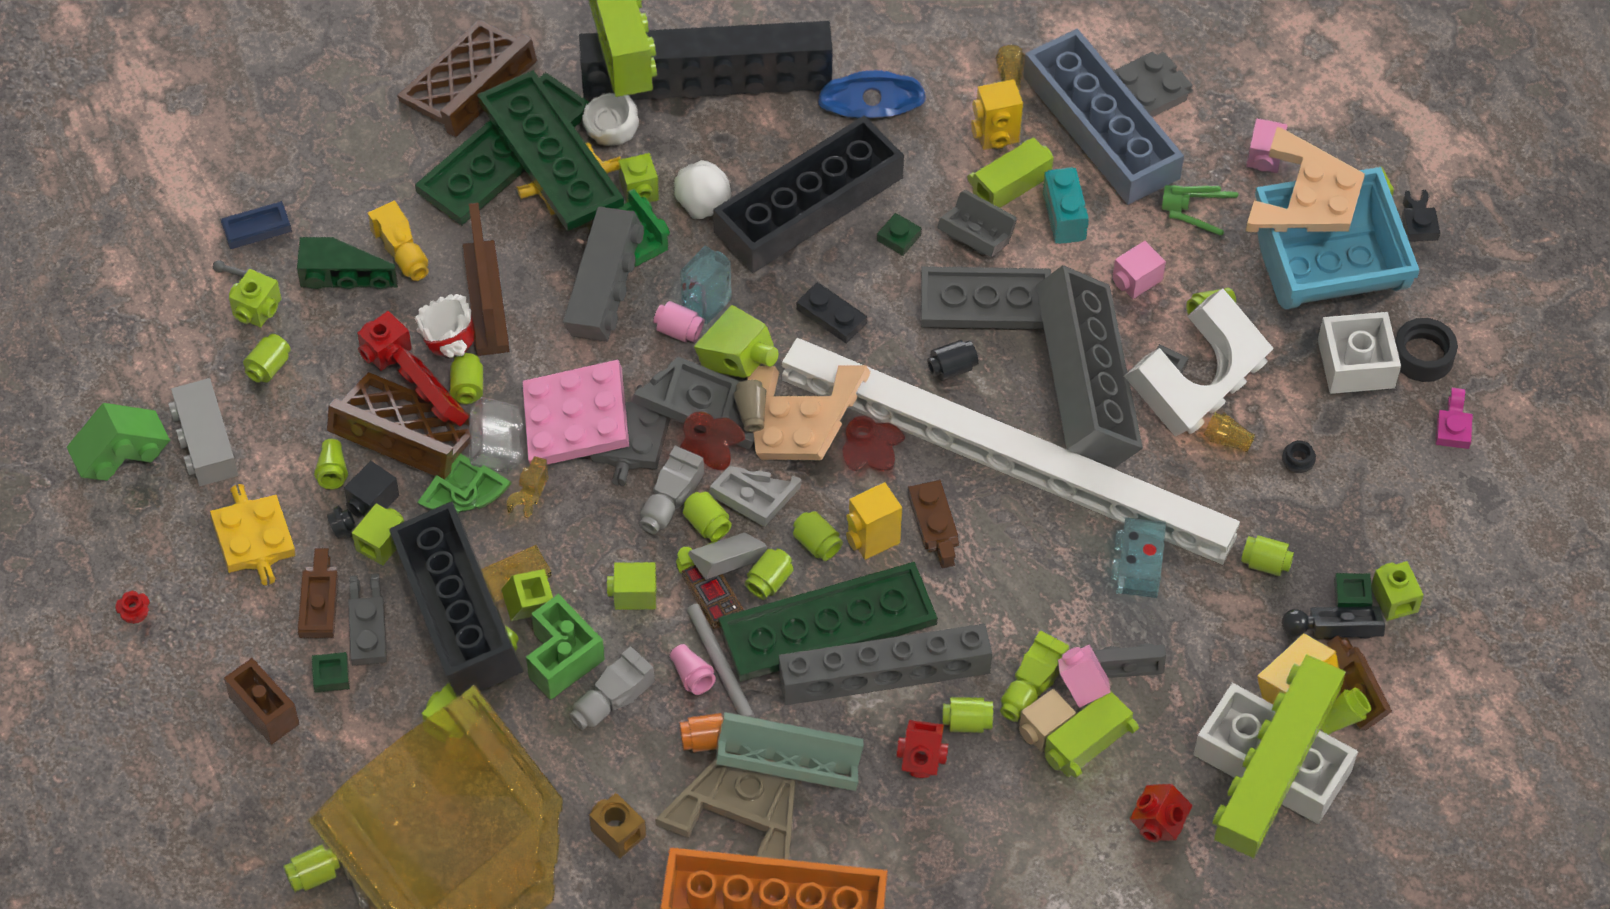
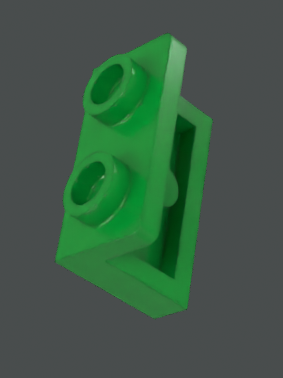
[618,189,670,267]

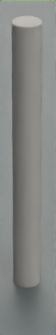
[687,604,755,718]

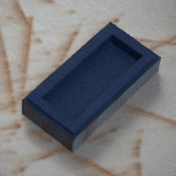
[220,201,292,250]

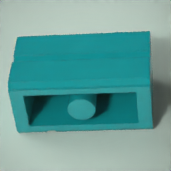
[1043,167,1089,244]

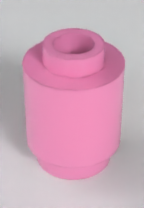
[653,301,705,343]

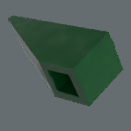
[297,237,398,289]

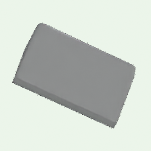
[688,532,767,580]

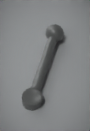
[213,260,276,280]

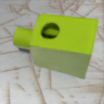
[694,305,779,378]

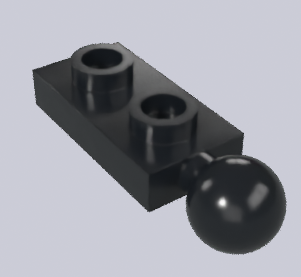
[1282,606,1385,640]

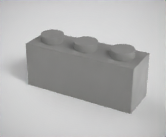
[168,378,239,487]

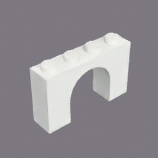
[1124,288,1274,437]

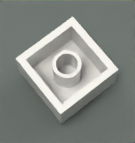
[1318,312,1401,394]

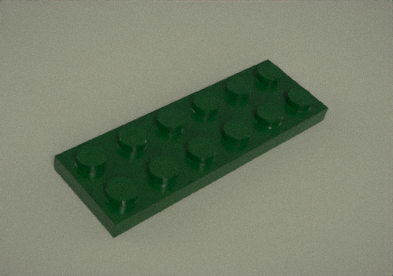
[478,70,624,231]
[415,72,590,226]
[719,561,938,682]

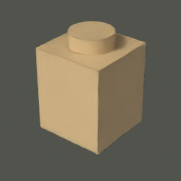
[1019,688,1076,752]

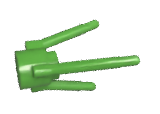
[1162,185,1239,236]

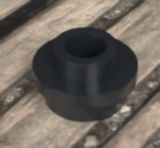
[1282,440,1316,473]
[327,505,356,539]

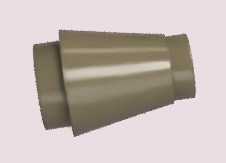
[733,380,766,432]

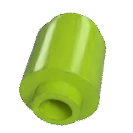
[243,334,291,383]
[450,353,483,404]
[683,492,732,542]
[793,511,843,561]
[1241,535,1294,577]
[744,548,794,600]
[942,697,993,733]
[283,844,340,892]

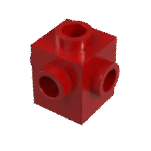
[357,311,412,371]
[896,720,949,778]
[1129,784,1193,842]

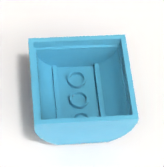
[1255,167,1419,309]

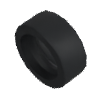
[1395,318,1458,382]

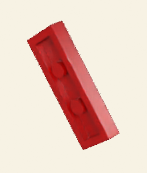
[393,347,469,426]

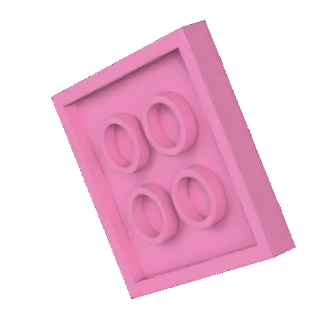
[523,360,629,468]

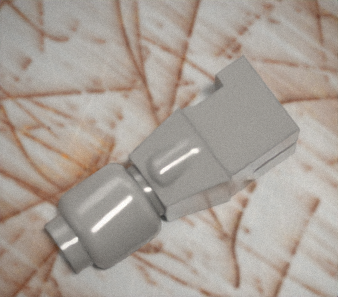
[639,445,705,534]
[569,646,655,730]

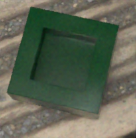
[877,213,922,256]
[1334,573,1373,607]
[312,652,350,693]

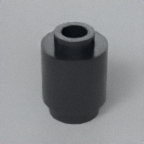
[927,340,979,381]

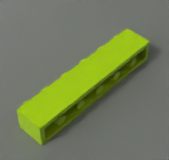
[1212,654,1346,858]

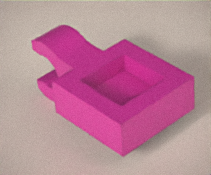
[1436,388,1473,449]

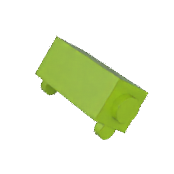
[967,137,1054,208]
[1044,690,1139,778]

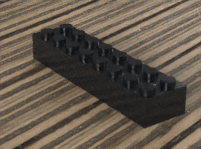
[579,20,833,102]

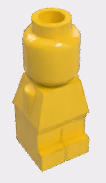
[367,200,429,281]

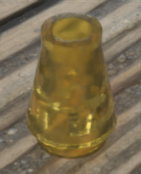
[995,45,1025,91]
[1203,412,1255,453]

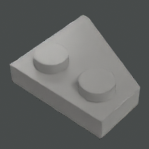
[709,466,802,527]

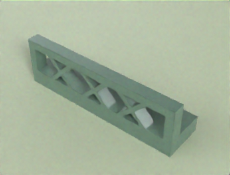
[716,712,864,791]

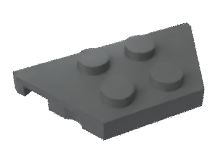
[630,357,755,449]

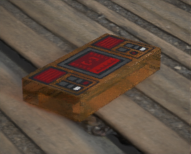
[682,565,744,629]

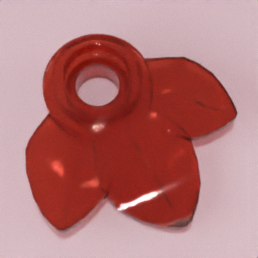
[680,411,745,470]
[842,416,905,471]

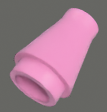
[670,644,716,695]

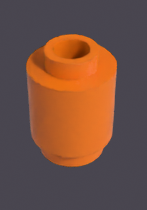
[679,713,723,753]

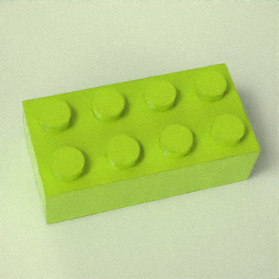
[588,0,657,97]

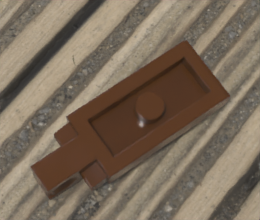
[908,480,959,569]
[298,548,339,638]
[1327,636,1393,731]

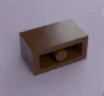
[224,658,300,745]

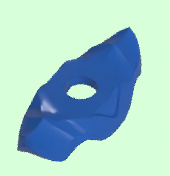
[818,70,926,118]

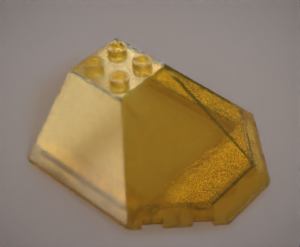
[307,685,563,909]

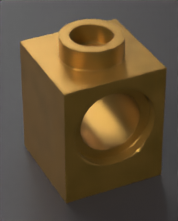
[589,793,646,859]

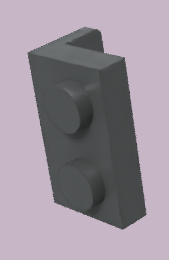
[937,190,1017,257]

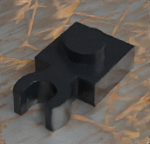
[1402,190,1440,242]

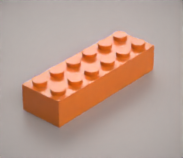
[661,847,888,909]

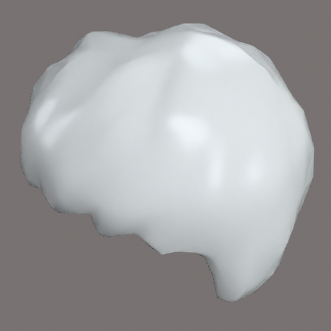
[582,93,639,146]
[674,160,731,219]

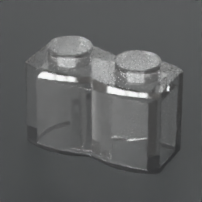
[469,397,523,474]

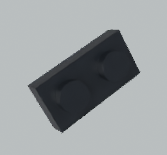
[796,282,867,344]

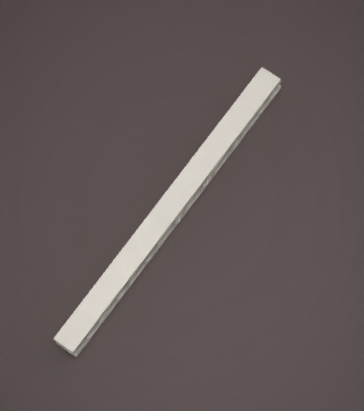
[782,338,1240,565]

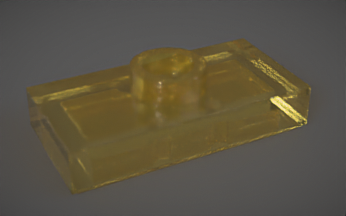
[482,545,552,602]

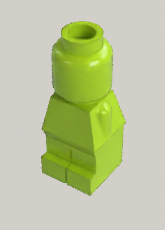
[1000,630,1069,722]

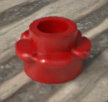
[115,591,150,624]

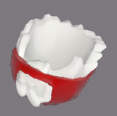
[415,293,476,358]

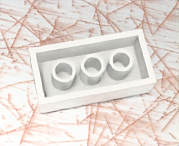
[1194,683,1358,824]

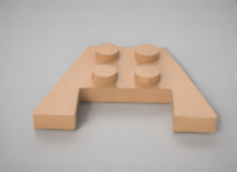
[1246,127,1365,232]
[747,365,870,460]

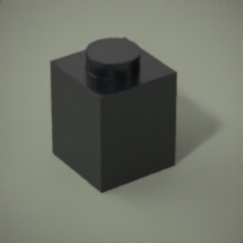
[344,461,400,517]

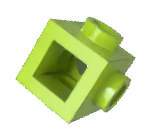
[229,268,282,328]

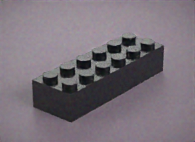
[713,115,904,273]
[389,501,524,700]

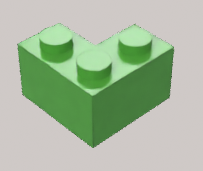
[67,403,170,481]
[526,594,605,700]

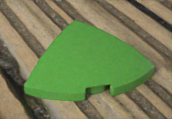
[417,453,512,514]

